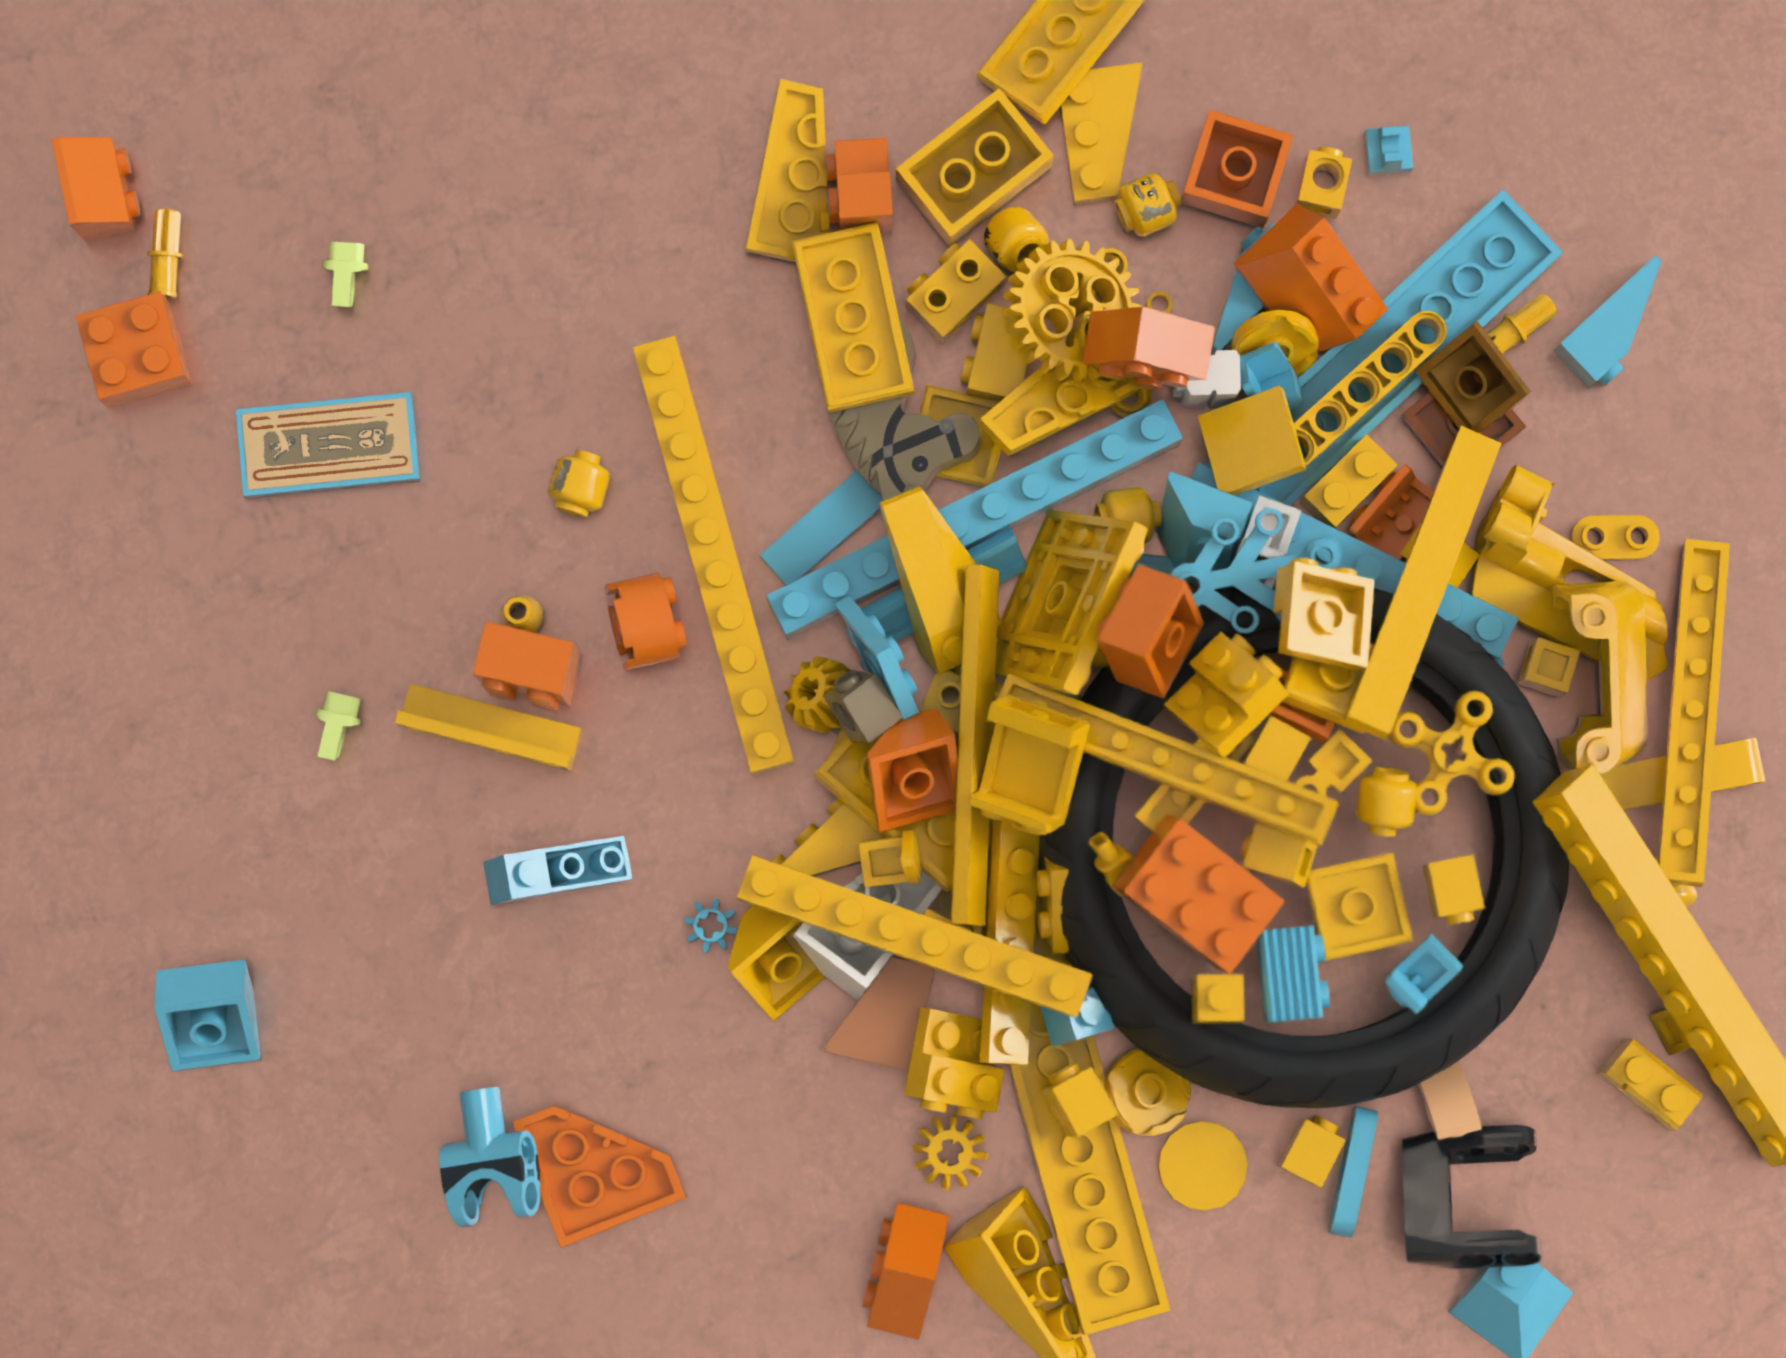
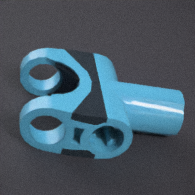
[439,1087,540,1227]

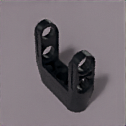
[1402,1125,1542,1269]

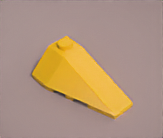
[879,486,1001,674]
[943,1186,1096,1358]

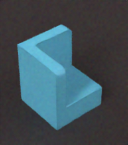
[1240,342,1303,410]

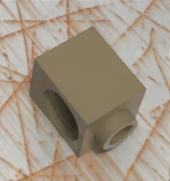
[823,670,903,744]

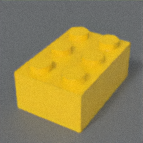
[895,88,1054,247]

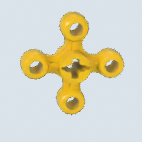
[1389,691,1514,816]

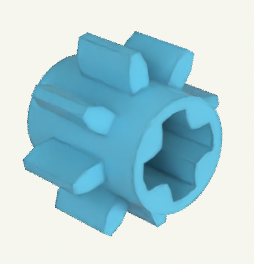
[683,898,738,953]

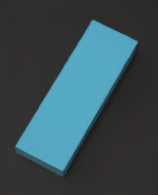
[760,470,883,585]

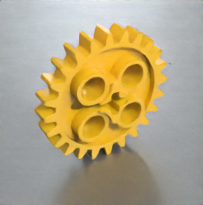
[1003,238,1143,383]

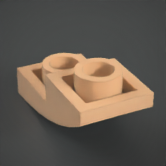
[1418,1061,1482,1140]

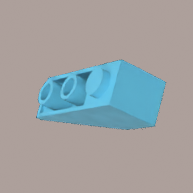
[483,836,632,905]

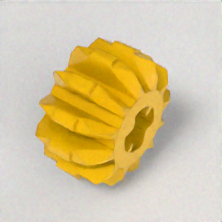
[784,656,850,734]
[912,1114,988,1190]

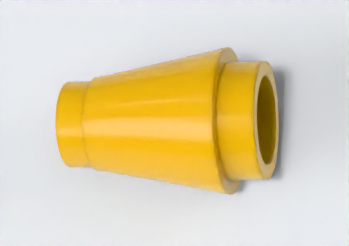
[500,594,544,633]

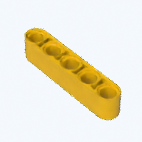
[1294,311,1447,468]
[1599,738,1766,811]

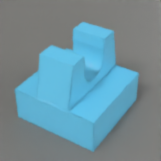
[1364,126,1413,176]

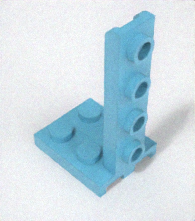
[834,527,1026,720]

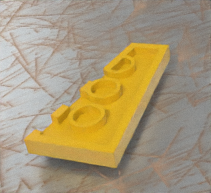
[978,329,1145,456]

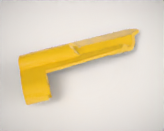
[1471,464,1668,682]

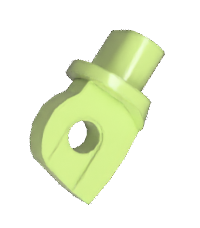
[322,242,369,307]
[315,691,362,761]

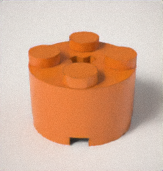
[605,572,687,671]

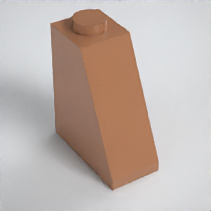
[825,957,935,1071]

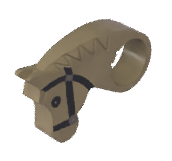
[821,314,982,501]

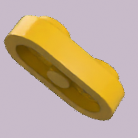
[1569,515,1660,561]

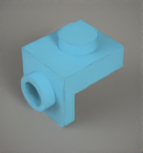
[1385,933,1463,1013]

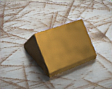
[1415,321,1531,433]

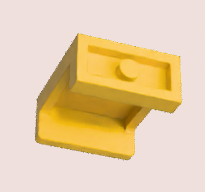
[968,695,1090,835]

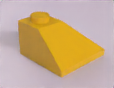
[727,905,825,1021]

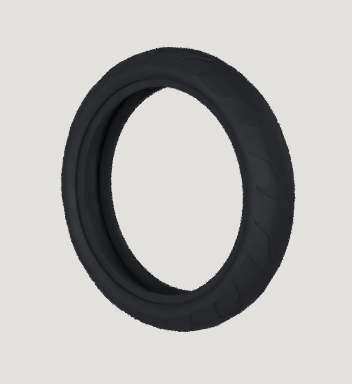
[1040,582,1570,1108]

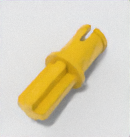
[147,209,183,298]
[1487,294,1557,354]

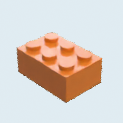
[472,621,583,712]
[1112,814,1285,974]

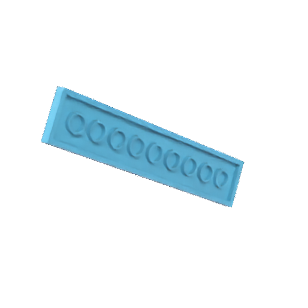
[1205,189,1564,506]

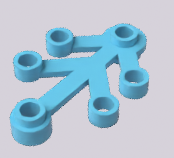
[1170,508,1341,634]

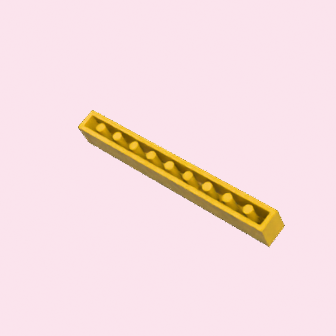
[633,336,795,776]
[1533,764,1786,1167]

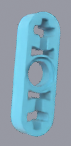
[1328,1106,1378,1238]

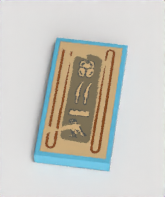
[235,392,421,498]

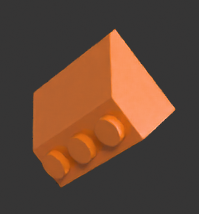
[1234,204,1388,352]

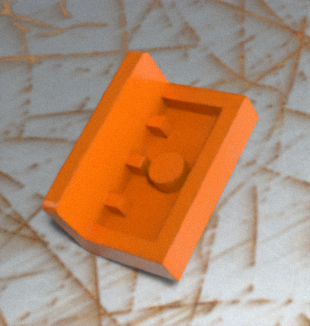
[1349,464,1434,562]

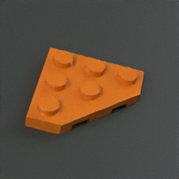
[512,1105,687,1248]

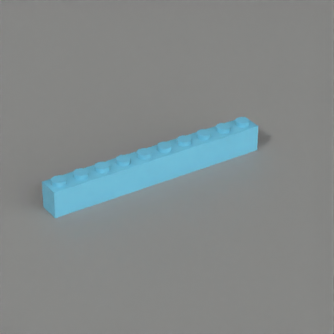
[766,399,1183,640]

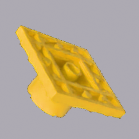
[995,509,1149,696]

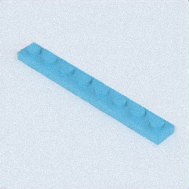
[1190,462,1519,659]

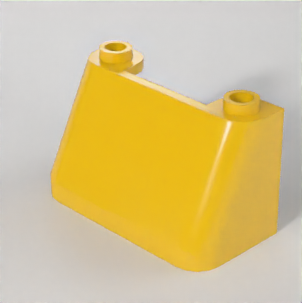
[1552,581,1648,773]

